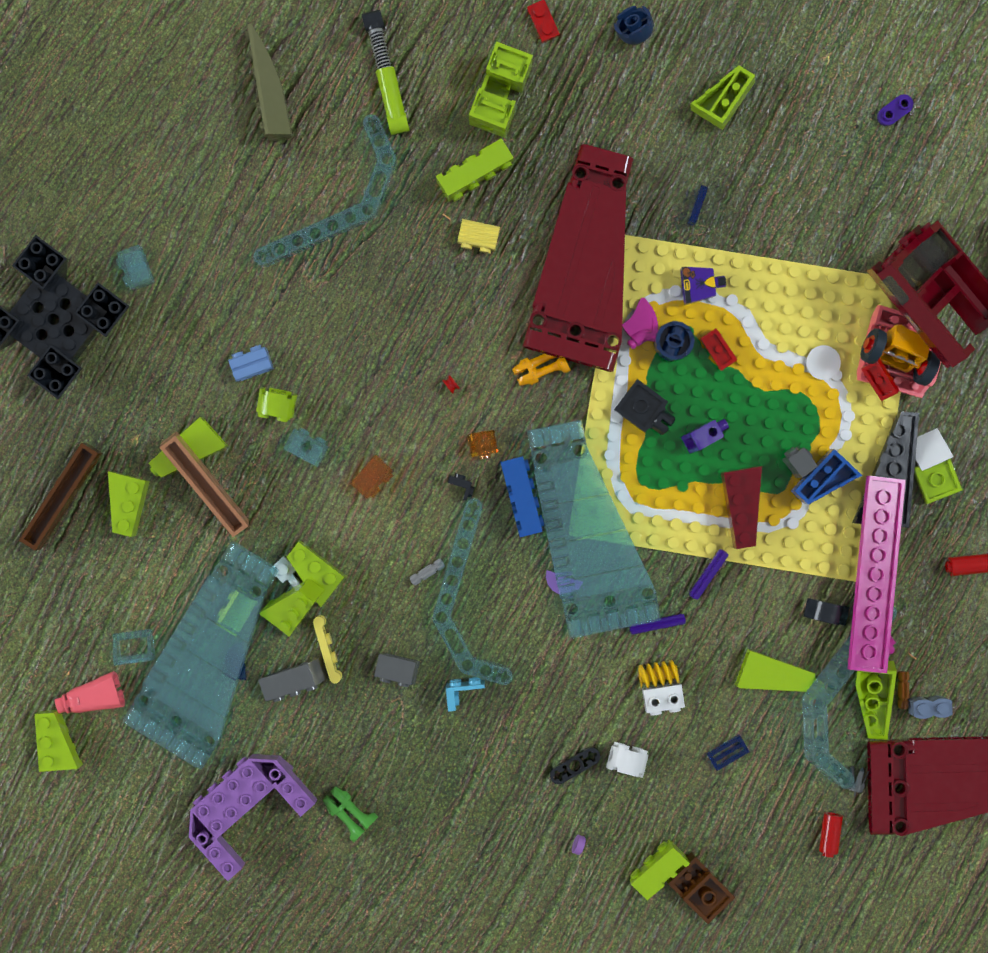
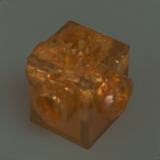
[468,430,498,459]

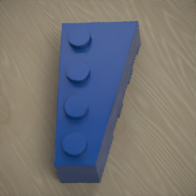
[500,456,544,537]

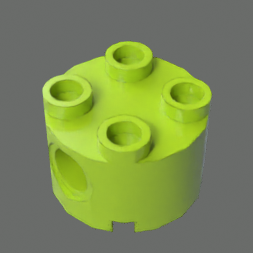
[256,387,298,422]

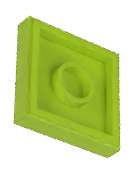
[914,459,963,504]

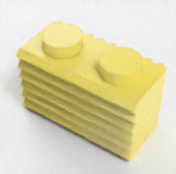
[458,219,500,254]

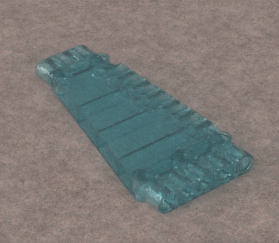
[527,420,661,638]
[123,541,279,769]

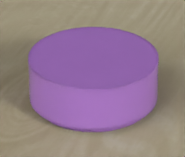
[572,835,586,855]

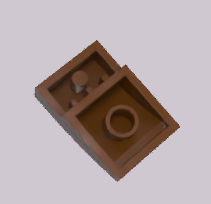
[666,852,735,924]

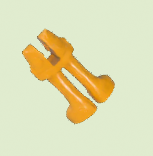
[512,354,571,386]

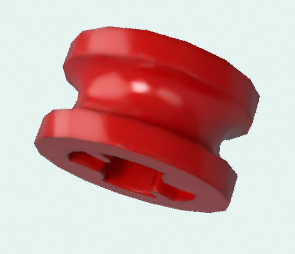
[442,375,460,394]

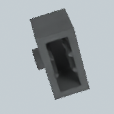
[782,447,818,478]
[374,653,420,687]

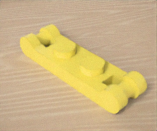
[313,615,342,684]

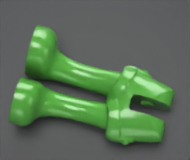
[322,786,379,842]

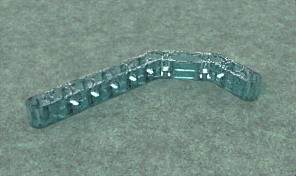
[253,114,397,267]
[432,498,513,685]
[802,606,897,789]

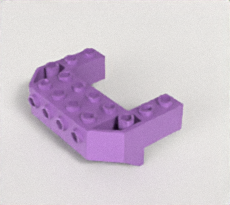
[189,754,317,881]

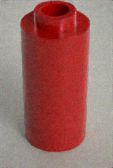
[945,553,988,576]
[819,812,843,858]

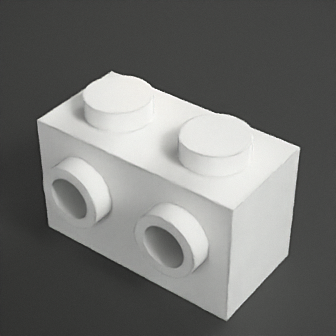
[642,682,685,715]

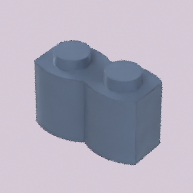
[908,696,953,719]

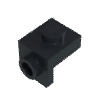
[448,473,475,501]

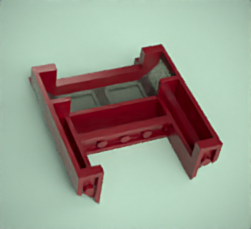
[867,220,988,368]

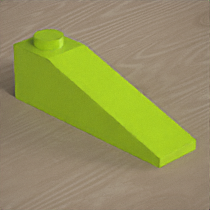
[855,661,897,740]

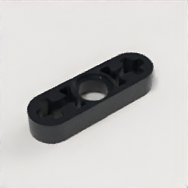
[550,746,600,784]

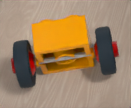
[860,324,940,386]

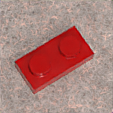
[527,0,560,44]
[700,328,737,371]
[861,358,900,401]

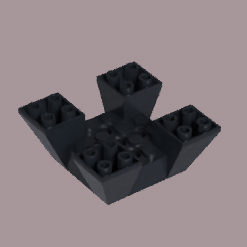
[0,235,130,400]

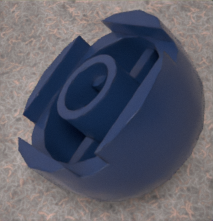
[614,6,654,45]

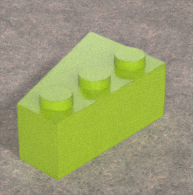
[690,66,755,130]
[108,471,150,537]
[35,710,83,772]

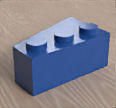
[791,449,863,505]

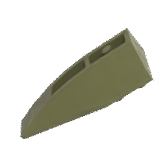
[245,24,293,142]

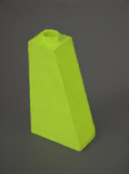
[148,417,228,478]
[735,649,816,692]

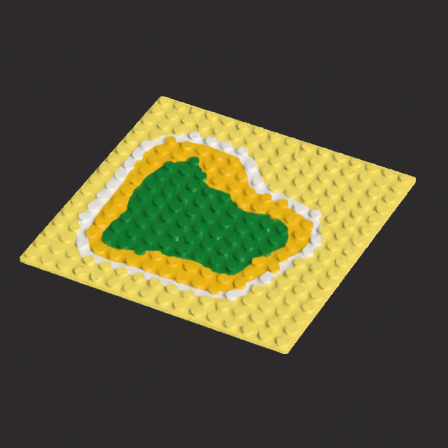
[568,235,918,582]

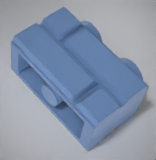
[228,345,274,382]

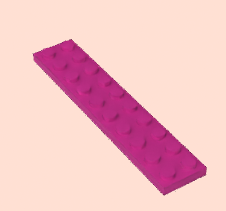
[847,476,906,673]

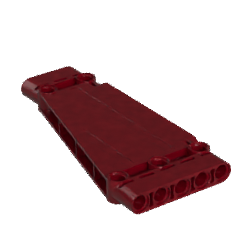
[522,144,634,372]
[867,736,988,836]

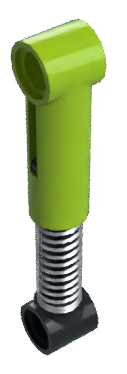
[362,9,410,135]

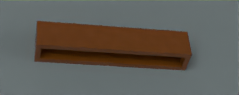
[19,443,103,551]

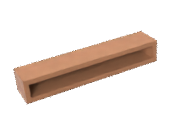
[159,431,249,537]

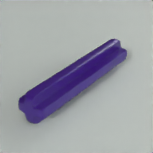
[689,549,729,600]
[629,614,686,634]

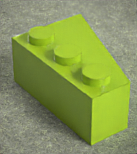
[287,541,346,608]
[259,579,324,637]
[630,839,690,901]

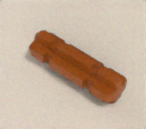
[898,671,909,709]

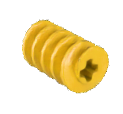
[638,660,679,689]

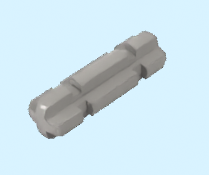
[410,559,445,585]

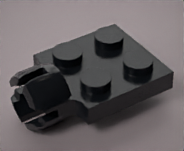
[614,379,675,435]

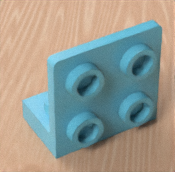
[446,677,485,711]

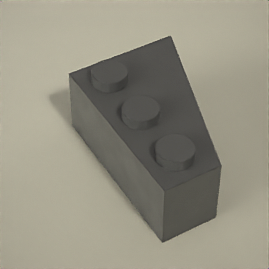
[258,656,329,702]

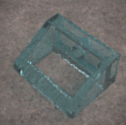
[113,629,156,666]

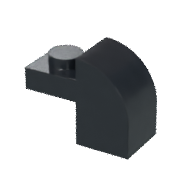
[803,598,849,626]

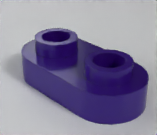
[877,94,913,126]

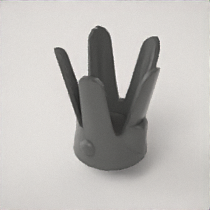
[848,766,870,796]

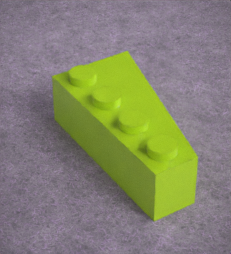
[436,138,514,202]

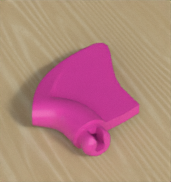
[622,297,658,349]

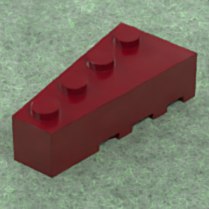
[721,466,762,549]

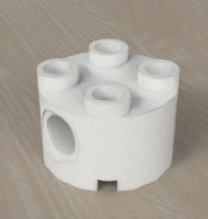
[606,742,648,778]

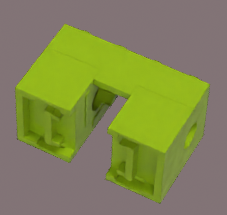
[469,41,533,138]

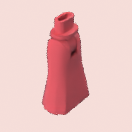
[55,671,125,714]

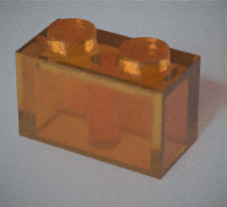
[350,455,394,499]

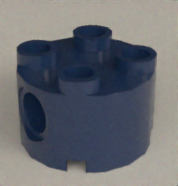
[654,321,695,361]

